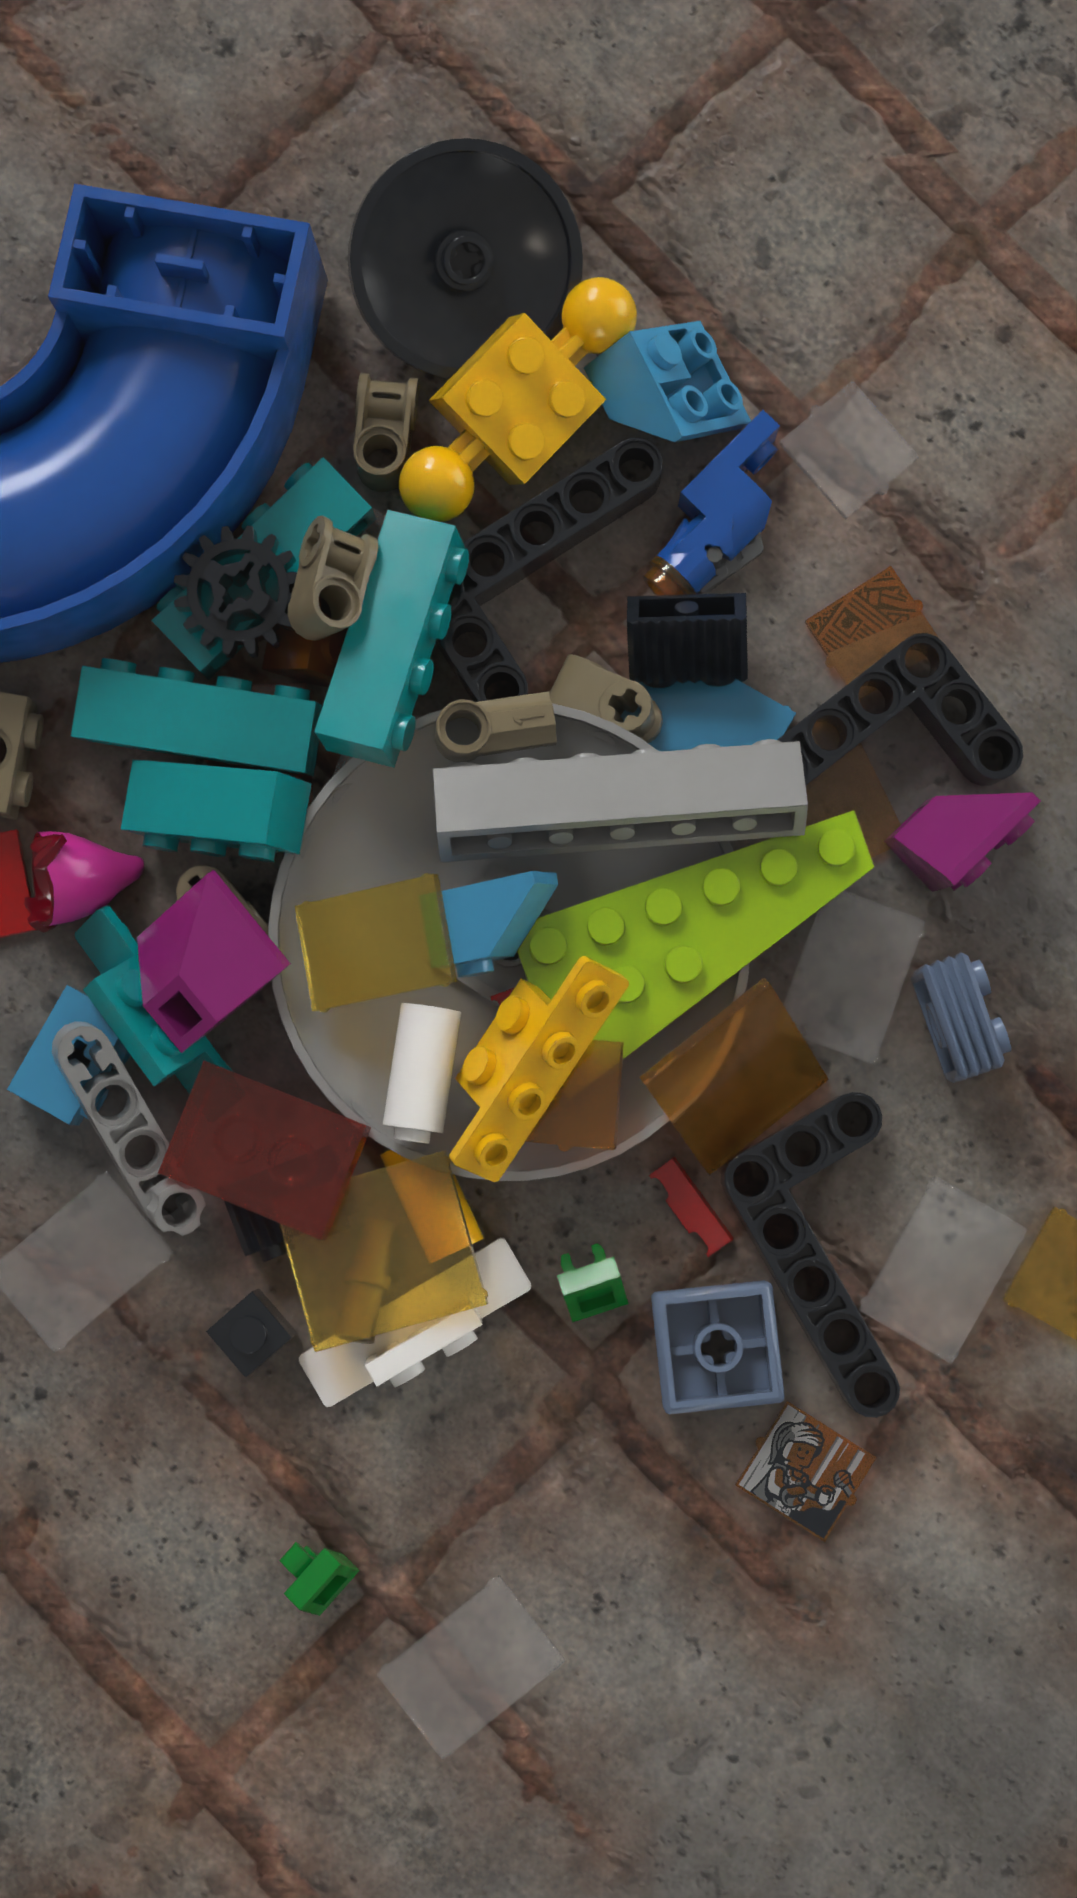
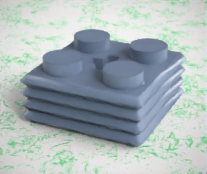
[911,952,1011,1083]
[651,1280,785,1414]

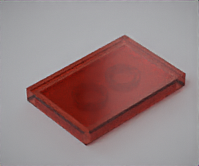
[158,1060,371,1241]

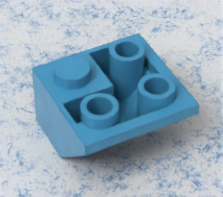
[584,321,751,442]

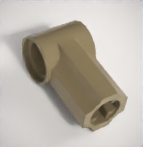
[434,691,557,763]

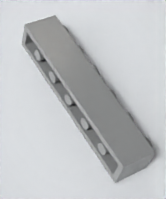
[433,739,808,862]

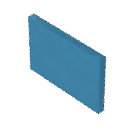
[621,679,796,751]

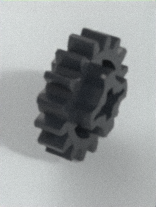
[174,526,297,658]

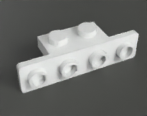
[299,1238,531,1407]

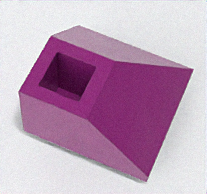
[883,792,1041,892]
[137,870,291,1053]

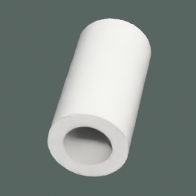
[383,1003,461,1144]

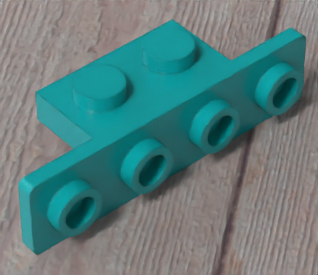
[74,905,247,1123]

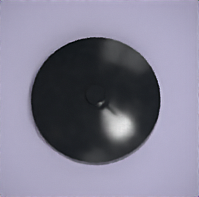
[348,138,583,379]

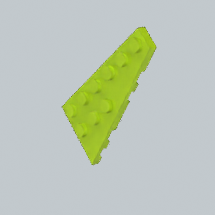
[517,810,874,1101]

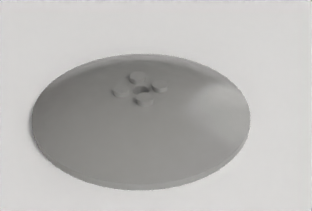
[268,703,750,1181]

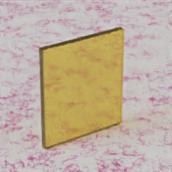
[273,1150,489,1352]

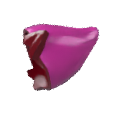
[24,831,144,933]

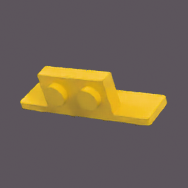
[449,956,629,1182]

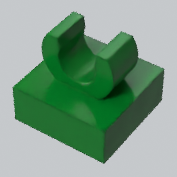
[557,1243,629,1323]
[279,1542,360,1616]

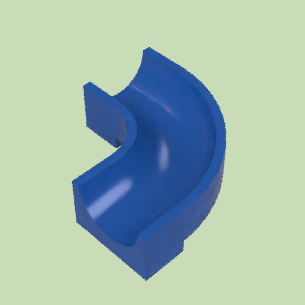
[0,183,328,663]

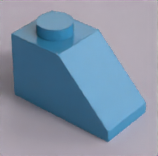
[421,871,558,978]

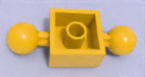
[399,277,637,522]

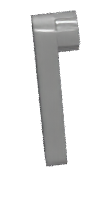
[52,1021,206,1236]

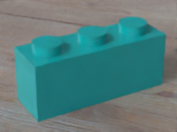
[121,759,312,862]

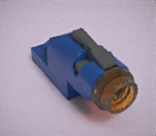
[643,410,780,596]

